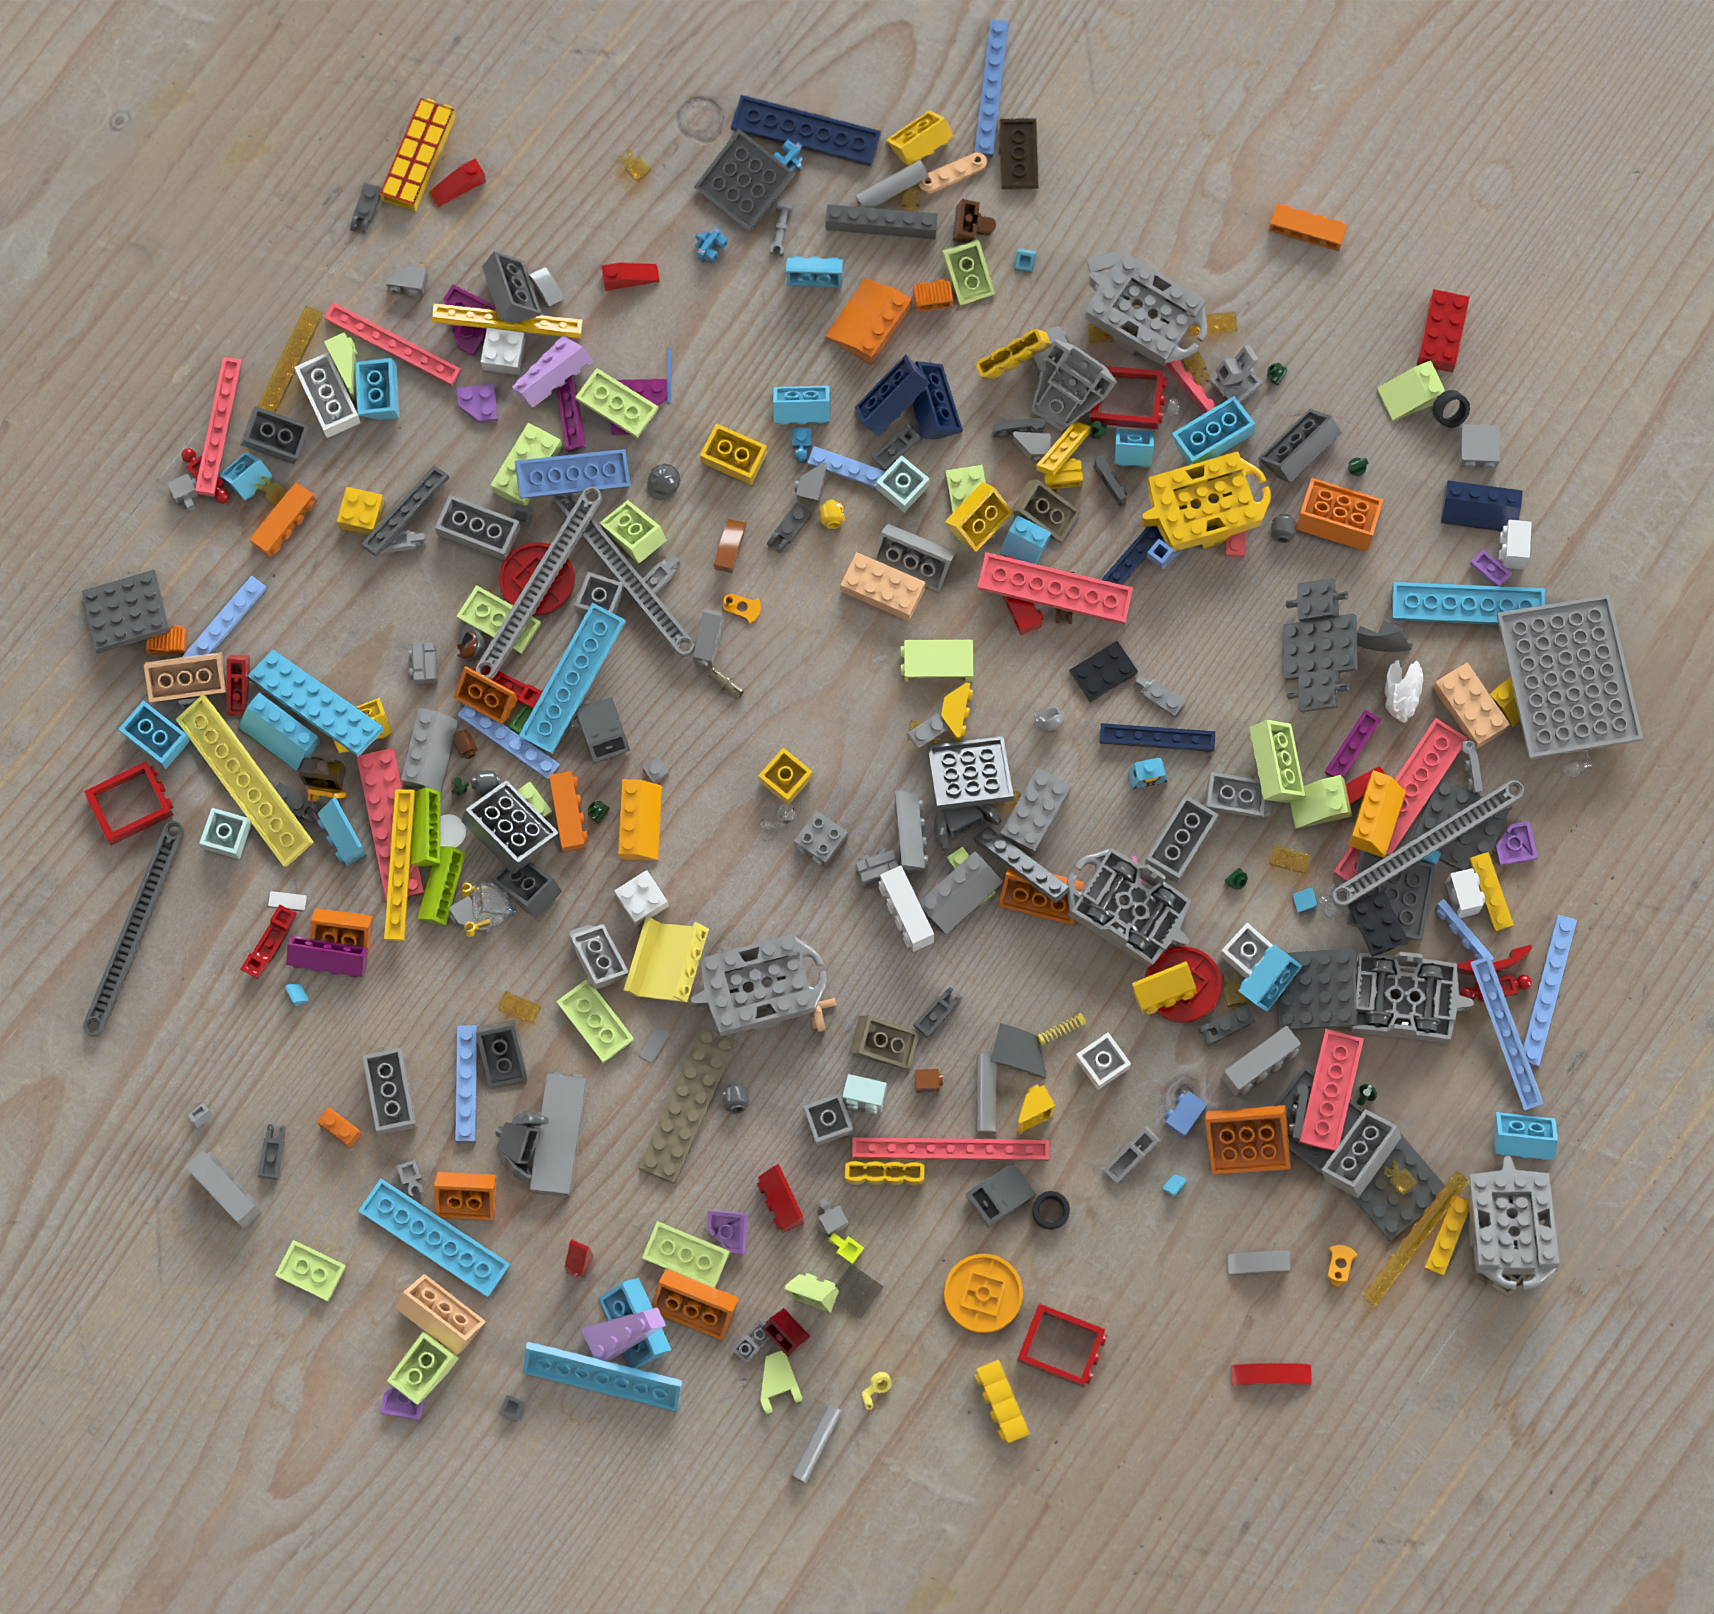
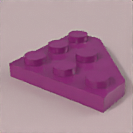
[443,284,496,357]
[611,379,667,435]

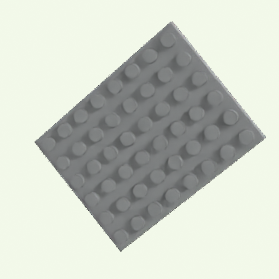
[1496,594,1643,760]

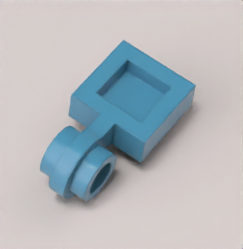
[792,428,811,462]

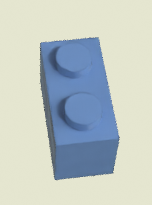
[1164,1091,1207,1139]

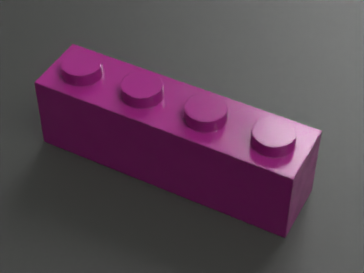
[286,936,368,977]

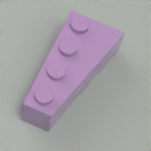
[512,336,594,408]
[581,1308,666,1362]

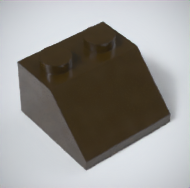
[299,757,346,790]

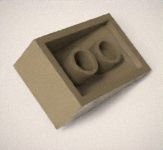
[1011,479,1081,543]
[849,1015,920,1070]

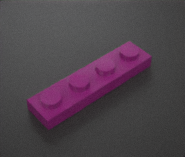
[556,376,586,453]
[1324,709,1381,778]

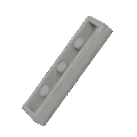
[855,160,929,208]
[977,1053,997,1133]
[791,1404,842,1484]

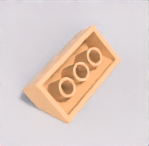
[395,1274,486,1356]

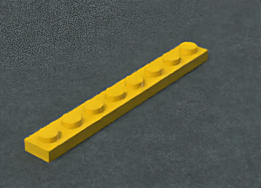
[432,304,582,338]
[384,789,415,941]

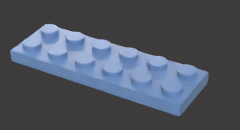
[514,449,631,499]

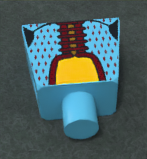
[1128,758,1168,790]

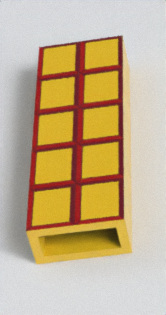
[380,98,456,212]

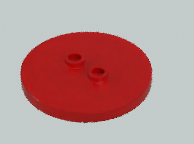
[499,542,575,616]
[1145,946,1222,1023]

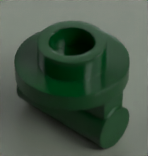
[1267,363,1288,385]
[1087,421,1107,439]
[1348,457,1368,476]
[451,777,469,795]
[588,801,610,824]
[1224,868,1248,890]
[1357,1084,1377,1106]

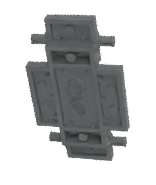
[1284,578,1358,713]

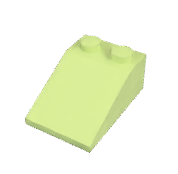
[942,240,995,305]
[324,333,358,402]
[1377,361,1445,421]
[600,500,667,564]
[1290,775,1352,829]
[784,1273,839,1313]
[387,1332,459,1405]

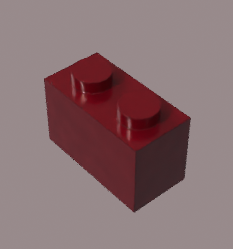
[761,1308,811,1358]

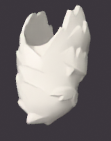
[1384,660,1424,723]

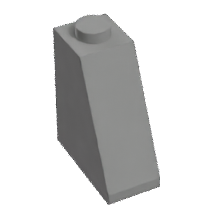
[693,609,724,667]

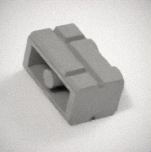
[408,642,438,685]
[856,849,898,887]

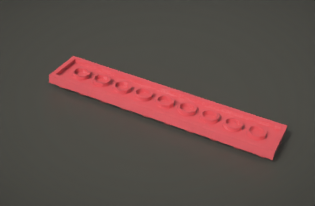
[1333,718,1468,882]

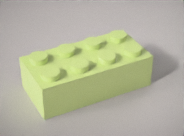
[491,423,562,506]
[1249,720,1305,803]

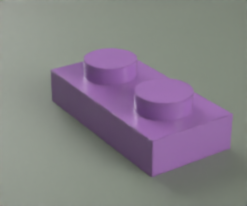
[1470,549,1512,587]

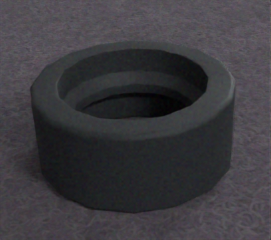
[1432,390,1470,428]
[1032,1191,1070,1230]

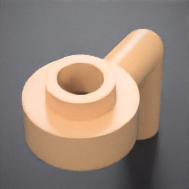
[811,998,837,1032]

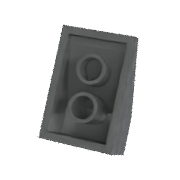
[491,862,562,919]
[476,1019,527,1088]

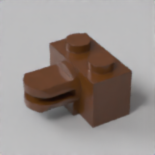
[952,199,996,243]

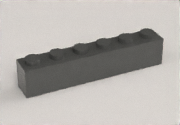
[826,204,938,239]

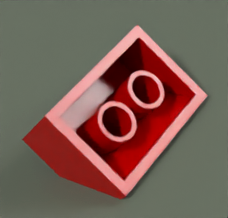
[756,1164,804,1233]

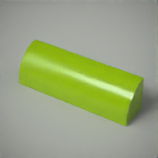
[410,787,441,867]
[417,846,466,925]

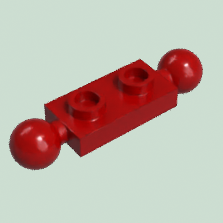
[181,448,230,504]
[1460,974,1532,1003]

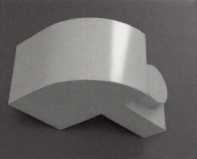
[1215,345,1259,385]

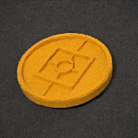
[944,1254,1023,1334]

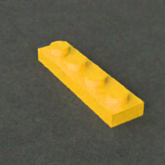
[1037,421,1091,476]
[1469,852,1514,932]
[1425,1195,1469,1276]

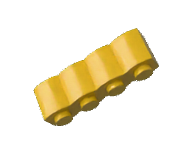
[976,329,1051,380]
[845,1161,924,1186]
[974,1360,1030,1445]

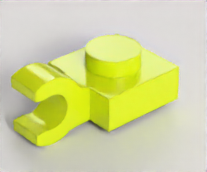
[828,1233,864,1264]

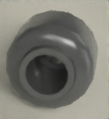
[1271,514,1296,543]
[471,770,499,795]
[722,1083,749,1114]

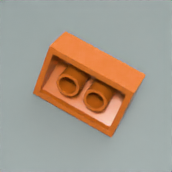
[453,666,518,725]
[310,908,373,959]
[434,1172,497,1221]

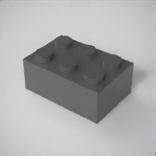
[241,406,309,464]

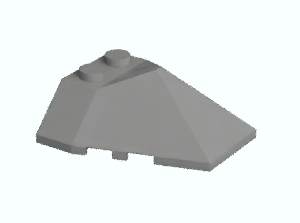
[1031,339,1117,432]

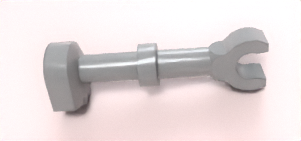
[770,200,793,256]

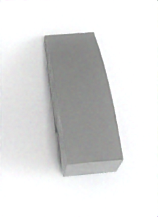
[1103,1127,1161,1184]
[1228,1251,1290,1275]

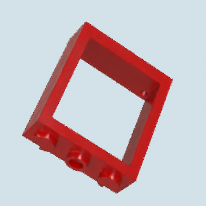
[1090,366,1168,430]
[84,761,174,845]
[1017,1303,1107,1388]

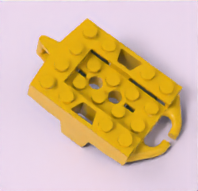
[1141,451,1271,552]

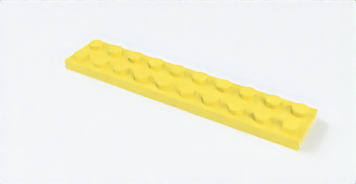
[176,695,314,867]

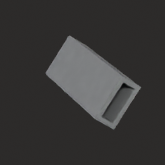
[530,1072,587,1197]

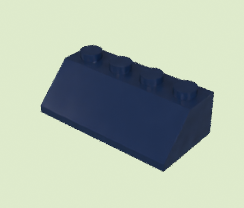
[855,354,930,436]
[912,361,963,440]
[1441,480,1523,531]

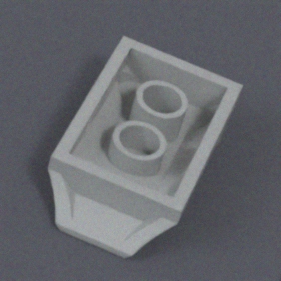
[1205,772,1273,818]
[569,924,629,989]

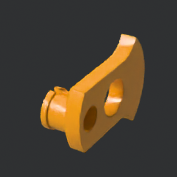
[723,593,761,624]
[307,786,346,802]
[1327,1245,1358,1286]

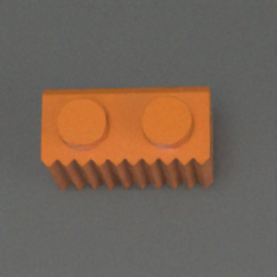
[913,279,953,312]
[146,625,188,655]
[318,1107,362,1148]

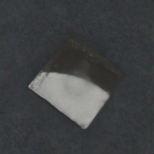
[835,1264,883,1320]

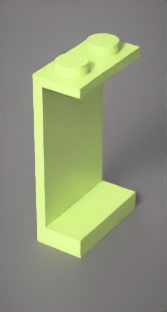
[901,640,973,682]

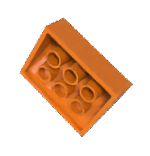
[825,278,912,365]
[1295,478,1383,551]
[1205,1106,1291,1175]

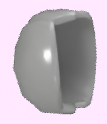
[1034,708,1065,731]

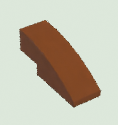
[714,519,747,573]

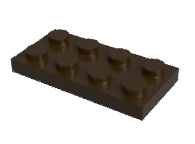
[1000,118,1038,189]

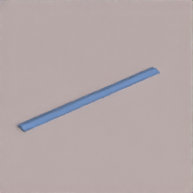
[667,348,671,403]

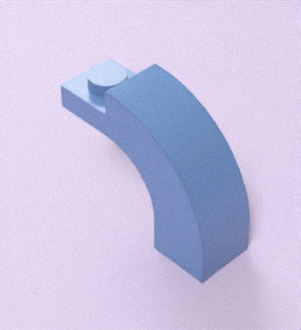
[1146,539,1181,569]

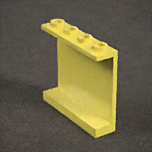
[624,918,709,1002]

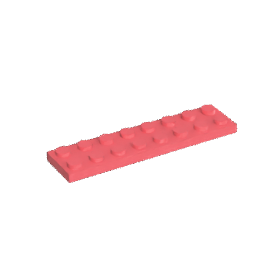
[977,552,1133,625]
[356,748,424,902]

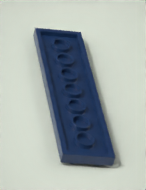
[731,95,881,166]

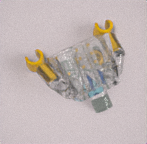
[461,881,517,937]

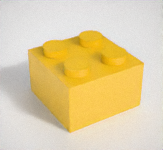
[337,487,386,535]
[758,748,813,805]

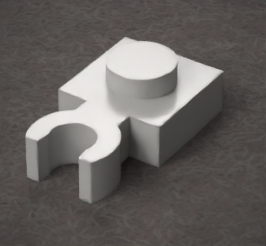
[397,1159,424,1197]

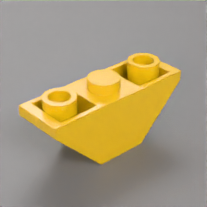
[941,682,973,742]

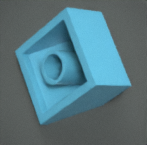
[1114,428,1154,468]
[219,451,273,500]
[999,516,1051,564]

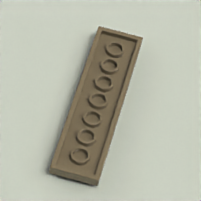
[639,1026,737,1184]

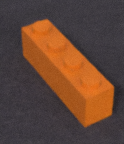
[1269,204,1347,251]
[249,482,316,558]
[549,771,589,853]

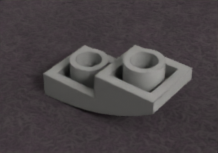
[528,268,564,307]
[732,1319,770,1363]

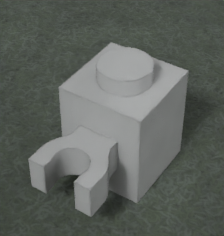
[167,474,198,512]
[817,1197,849,1237]

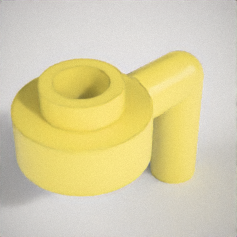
[862,1372,892,1410]

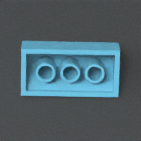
[1172,396,1255,466]
[238,693,321,772]
[599,1278,671,1368]

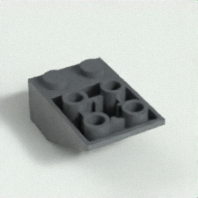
[577,697,631,763]
[966,1163,1037,1229]

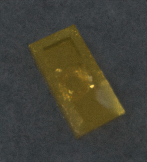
[1269,845,1311,874]
[497,991,541,1024]

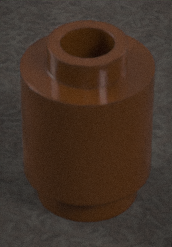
[453,730,478,759]

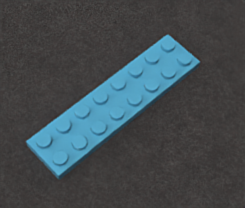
[1392,582,1545,625]
[519,603,626,754]
[248,650,384,757]
[358,1179,511,1298]
[523,1342,682,1412]

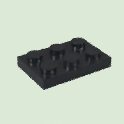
[1069,641,1138,702]
[1348,891,1409,957]

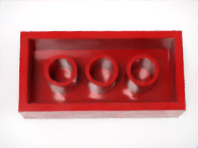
[1416,289,1470,373]

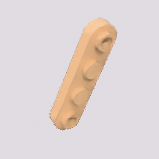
[919,153,987,194]

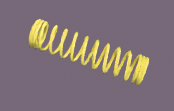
[1037,1013,1086,1046]

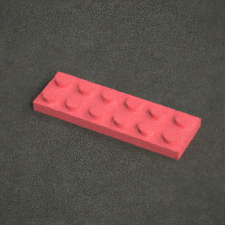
[1299,1029,1364,1152]

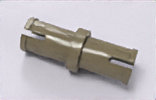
[708,667,745,699]

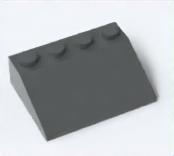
[461,780,559,874]

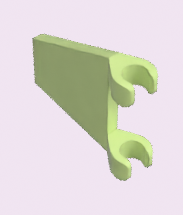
[761,1350,803,1414]

